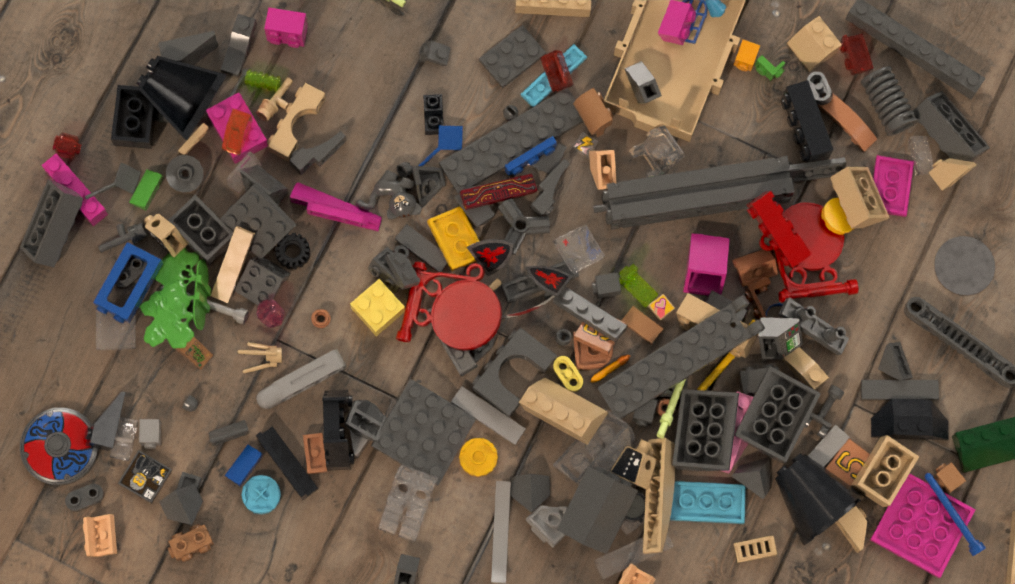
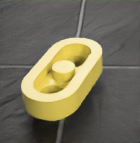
[553,356,583,392]

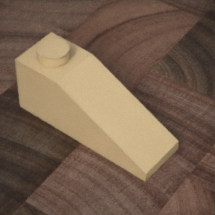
[782,347,829,390]

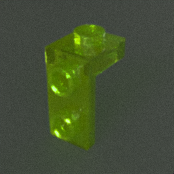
[619,264,658,308]

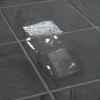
[110,417,138,461]

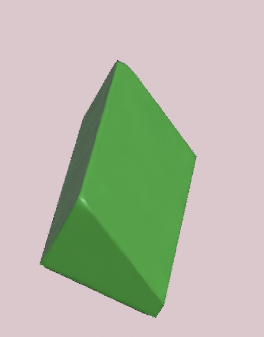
[129,169,164,211]

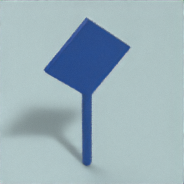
[418,125,463,166]

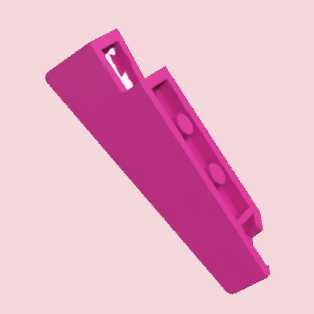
[290,182,382,231]

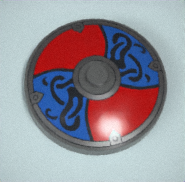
[20,407,99,486]

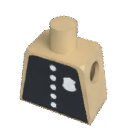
[144,214,188,257]
[610,439,656,489]

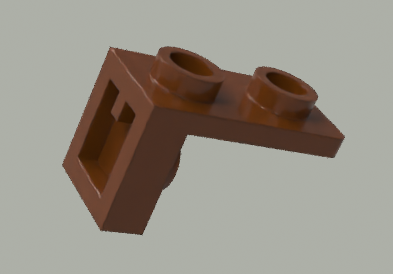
[744,276,771,320]

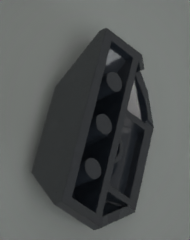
[871,398,948,440]

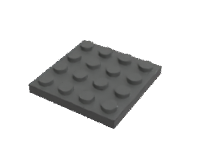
[371,379,476,486]

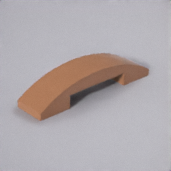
[817,93,877,152]

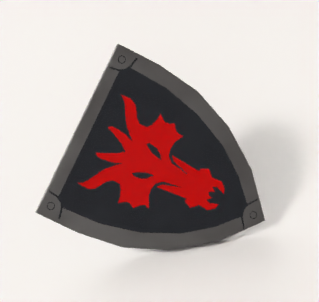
[467,239,514,276]
[526,266,573,299]

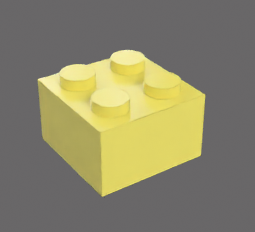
[350,279,405,337]

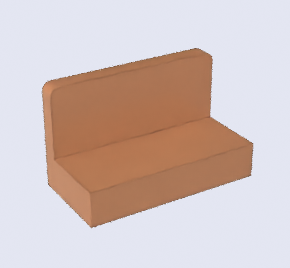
[732,250,778,286]

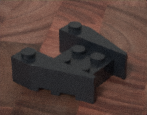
[322,390,354,471]

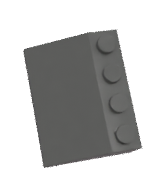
[734,366,821,463]
[672,389,739,471]

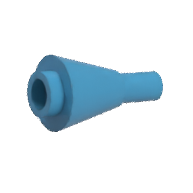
[705,0,726,17]

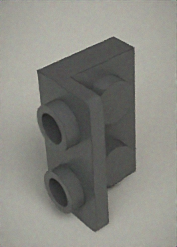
[368,247,400,294]

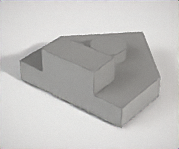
[526,505,567,548]

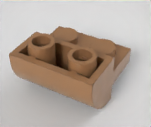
[573,88,613,137]

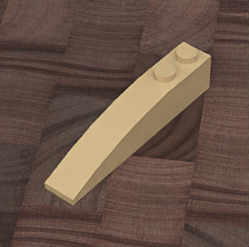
[643,438,675,554]

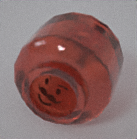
[52,132,82,159]

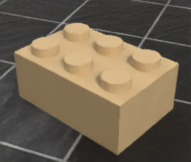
[851,435,919,507]

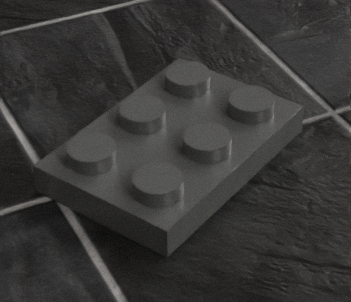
[479,25,546,89]

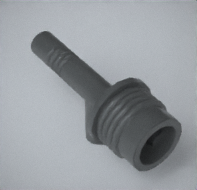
[98,223,148,253]

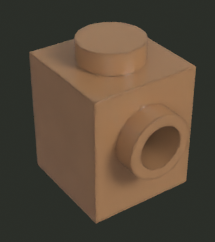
[933,462,966,494]

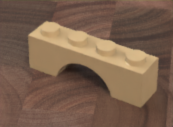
[267,83,326,162]

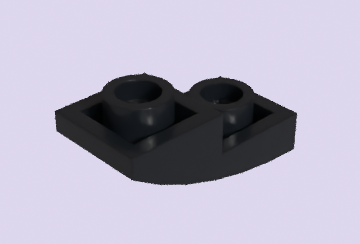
[423,94,444,135]

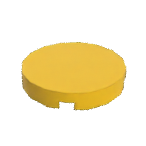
[821,198,855,235]
[459,438,498,477]

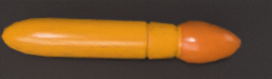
[590,355,630,383]

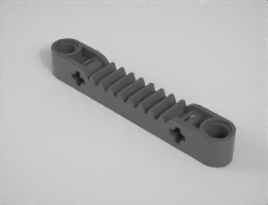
[904,297,1015,388]

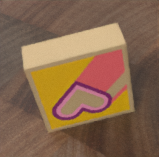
[648,294,675,321]

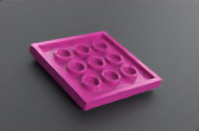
[870,473,976,578]

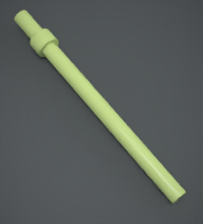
[656,378,687,439]

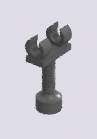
[804,385,844,438]

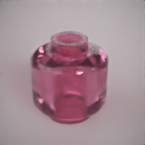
[256,299,285,328]

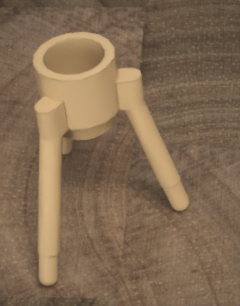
[237,342,282,373]

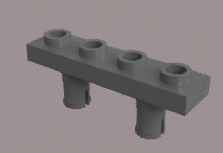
[778,298,849,355]

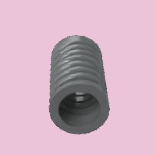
[860,66,918,136]

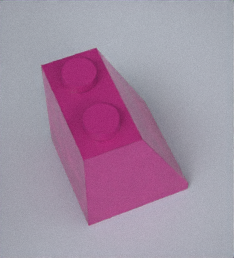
[683,233,730,296]

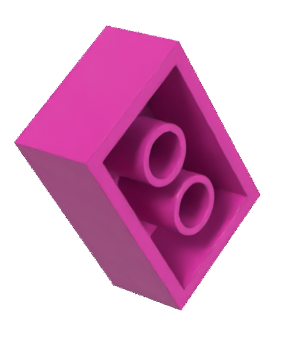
[206,93,268,164]

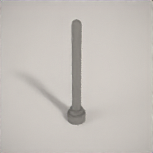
[160,285,249,325]

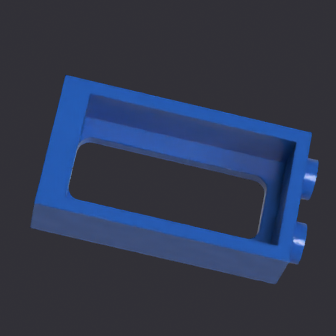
[93,242,163,323]

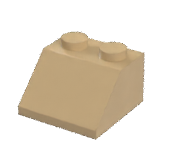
[787,16,842,72]

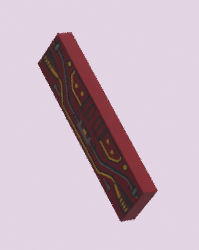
[460,173,538,210]

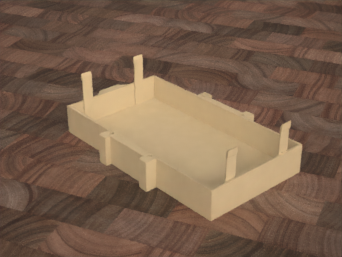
[603,0,746,142]

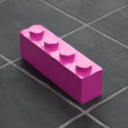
[41,154,108,227]

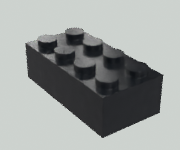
[781,80,834,163]

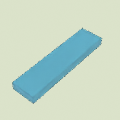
[521,44,587,107]

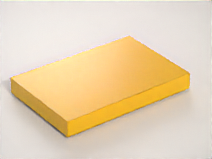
[427,206,479,271]

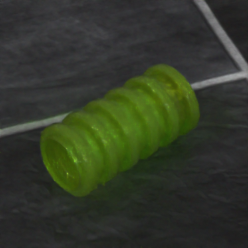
[244,69,281,92]

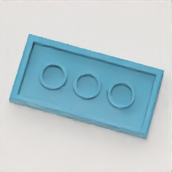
[670,481,746,524]

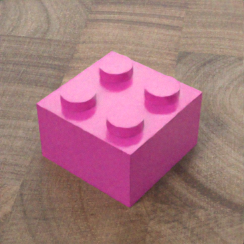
[264,7,308,48]

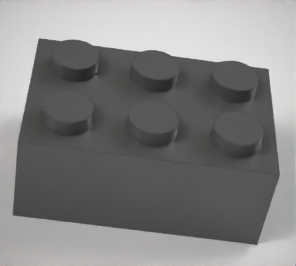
[168,195,233,266]

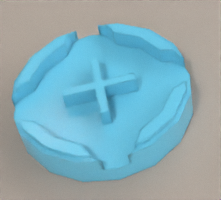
[241,475,281,515]

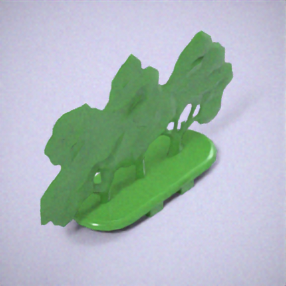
[139,248,212,348]

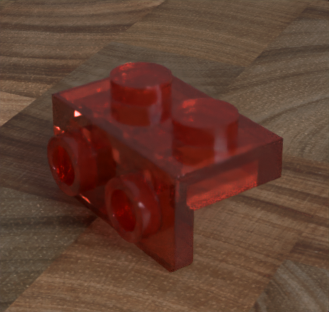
[840,33,874,75]

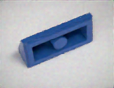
[225,445,264,487]

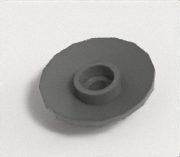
[166,155,204,193]

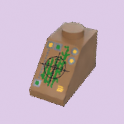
[174,337,213,370]

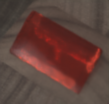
[540,50,574,92]

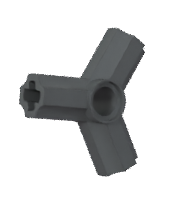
[498,198,550,255]

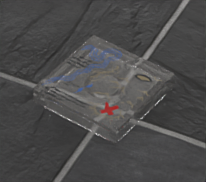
[553,224,605,274]

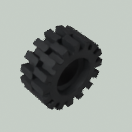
[275,233,310,270]

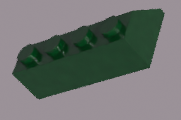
[952,417,1015,473]

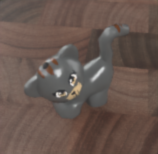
[356,170,421,220]

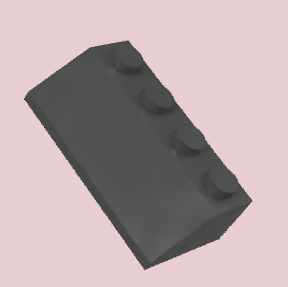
[913,91,990,162]
[20,179,83,267]

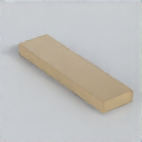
[211,226,255,303]

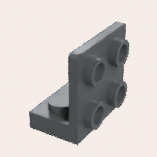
[235,256,291,310]

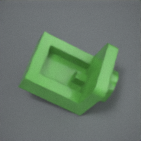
[755,55,786,81]

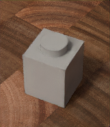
[139,419,161,449]

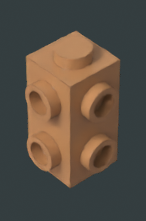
[167,524,214,562]

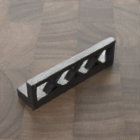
[256,426,318,500]

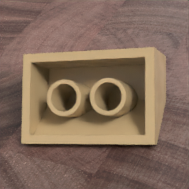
[830,167,890,228]

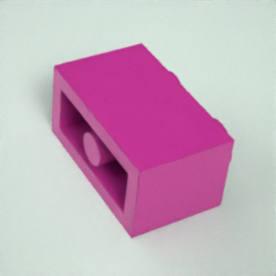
[658,0,696,45]

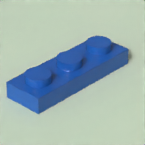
[505,136,557,176]

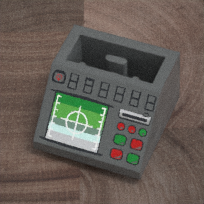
[758,317,803,360]

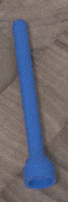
[925,473,986,556]

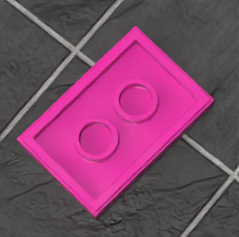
[873,155,914,217]

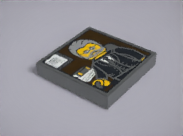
[118,450,172,504]

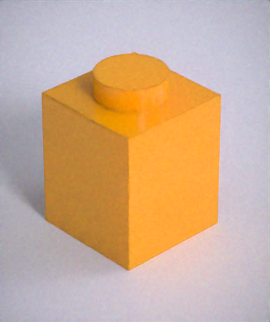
[734,40,760,71]

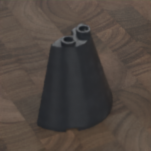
[136,56,227,140]
[775,453,865,545]

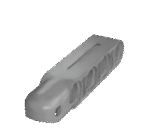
[256,349,347,409]

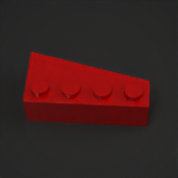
[747,191,812,268]

